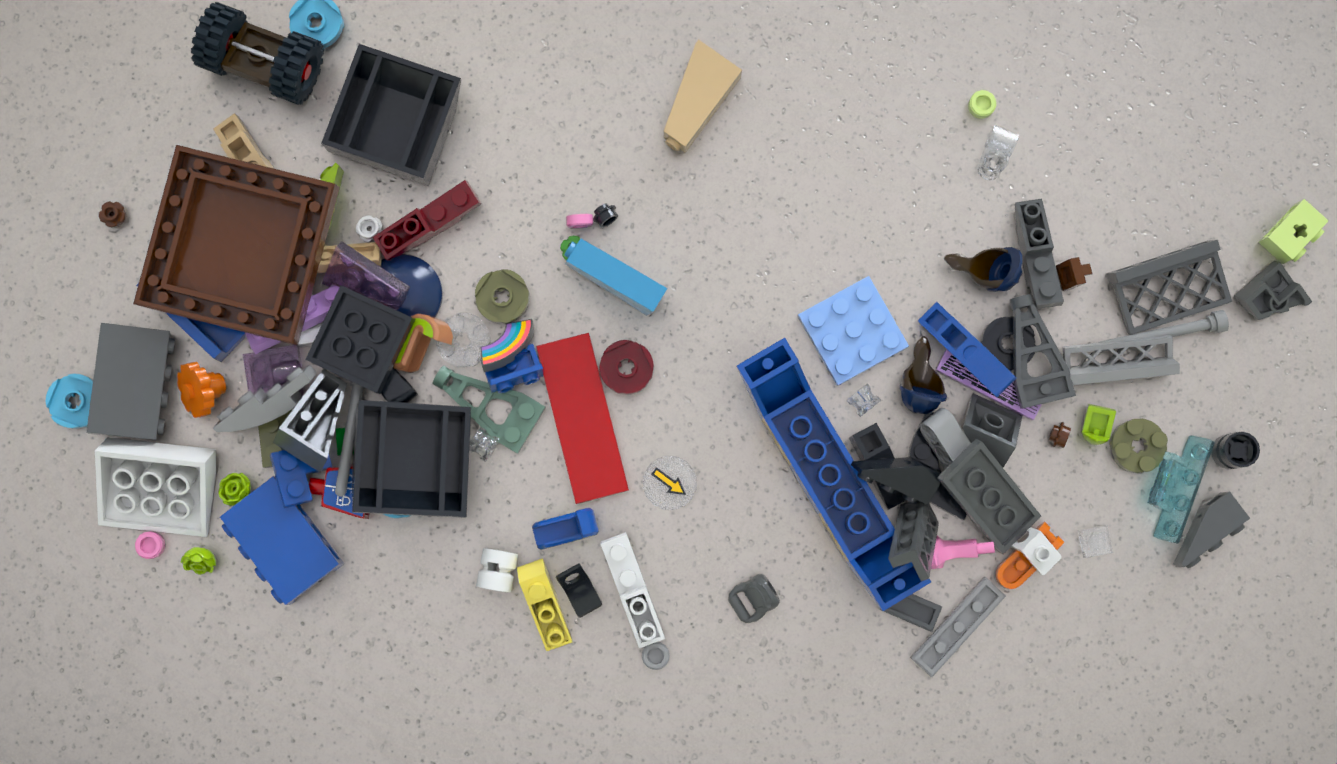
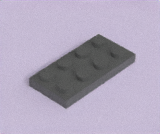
[937,439,1041,555]

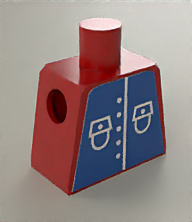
[309,467,370,519]

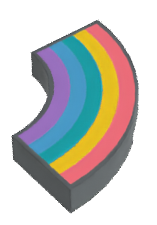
[480,319,534,372]

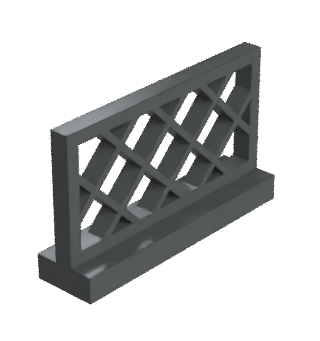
[1106,240,1232,335]

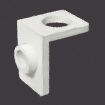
[1011,527,1061,575]

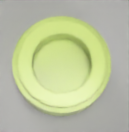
[968,90,996,119]

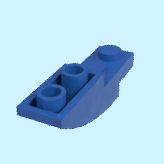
[918,302,1016,397]

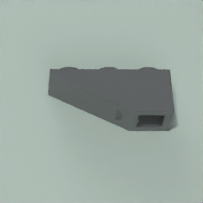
[1173,491,1250,568]

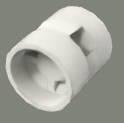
[476,548,518,593]

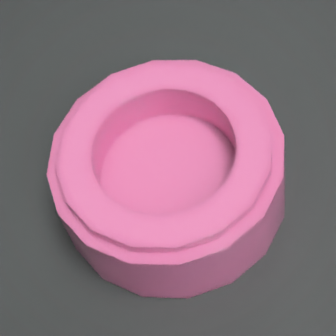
[566,214,593,228]
[135,531,165,559]

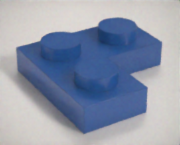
[270,450,332,508]

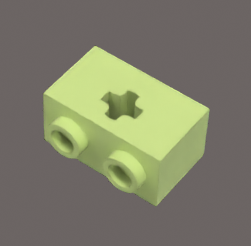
[1258,199,1328,264]

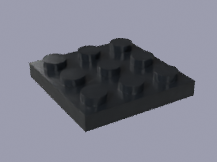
[305,285,416,394]

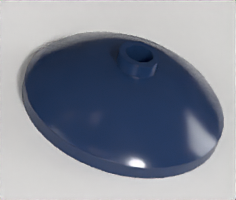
[361,254,443,318]

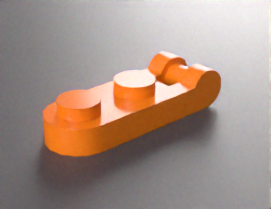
[995,521,1064,589]

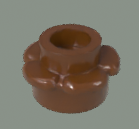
[99,201,126,228]
[1048,422,1071,448]

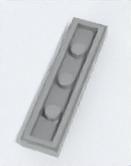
[910,577,1006,677]

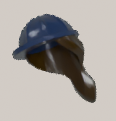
[944,247,1023,292]
[899,336,947,414]

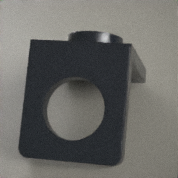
[556,563,602,618]

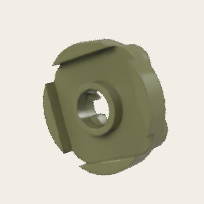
[475,269,530,324]
[1110,418,1168,473]

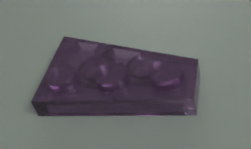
[321,242,410,310]

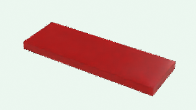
[536,333,629,504]

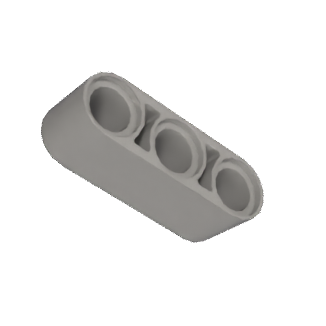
[919,408,971,469]

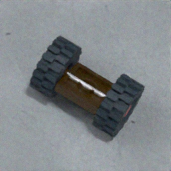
[191,2,324,105]

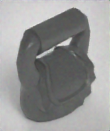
[728,574,780,623]

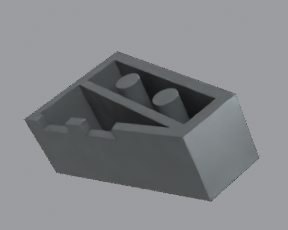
[273,369,347,473]

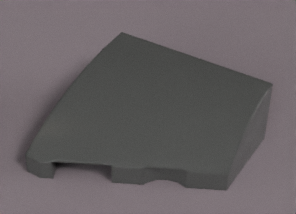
[1234,260,1312,320]

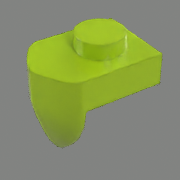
[1081,404,1116,445]

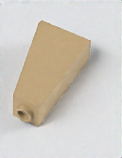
[664,39,742,153]

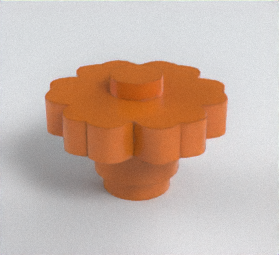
[177,362,226,418]

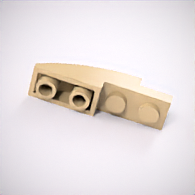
[213,113,273,168]

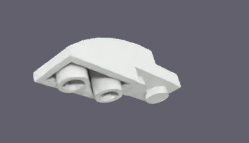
[600,532,665,648]

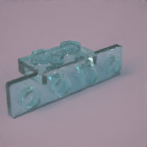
[1147,435,1215,544]

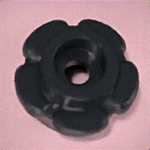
[593,203,618,228]

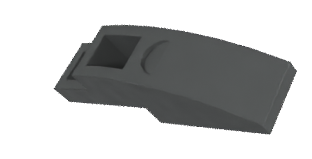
[1015,199,1064,309]

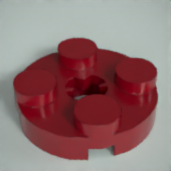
[599,340,654,395]

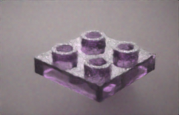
[243,345,306,396]

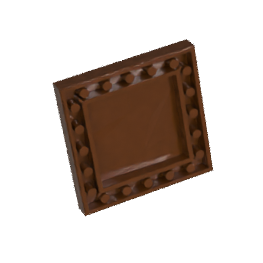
[133,145,340,346]

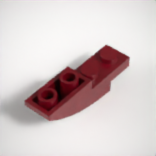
[373,180,481,260]

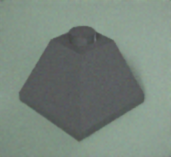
[962,393,1023,467]

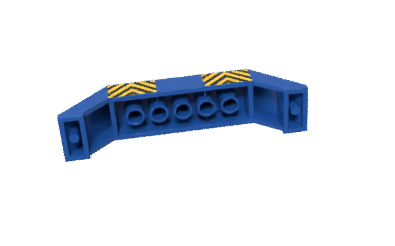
[736,337,931,611]

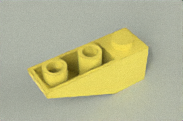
[517,558,572,651]

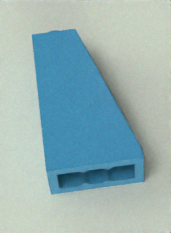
[564,239,668,316]

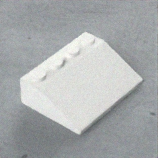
[95,437,216,537]

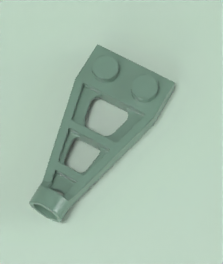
[432,365,546,454]

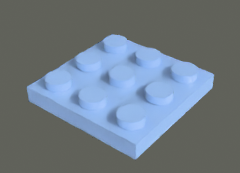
[798,276,909,386]

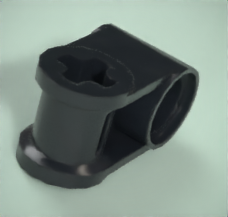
[381,368,418,403]

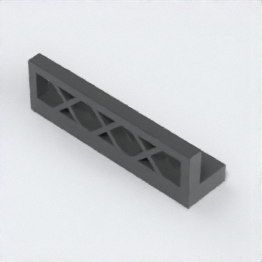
[888,501,939,581]

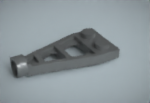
[1010,294,1076,409]

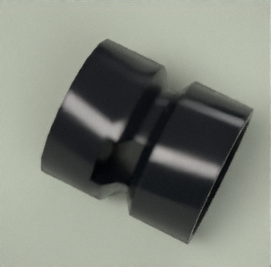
[1211,432,1260,470]

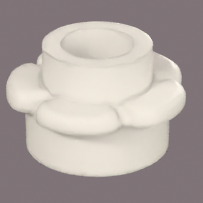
[356,215,382,242]

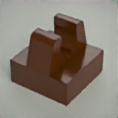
[1056,257,1093,291]

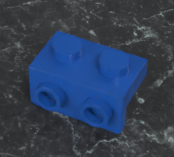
[481,344,543,393]

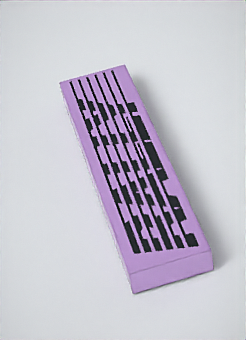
[935,349,1042,420]

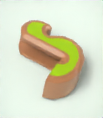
[393,314,453,373]

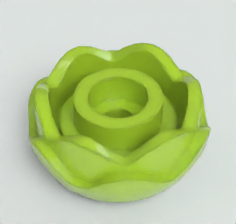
[218,473,252,506]
[181,547,217,575]

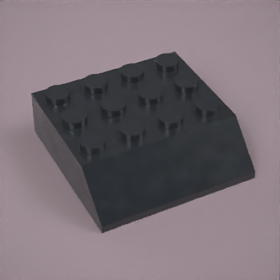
[321,44,461,186]
[352,400,471,518]

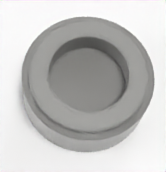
[642,642,669,670]

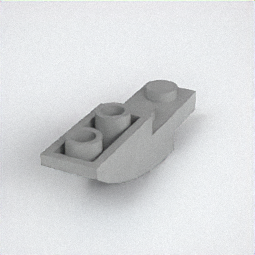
[213,364,317,432]

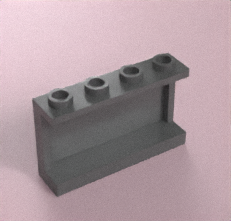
[86,323,175,441]

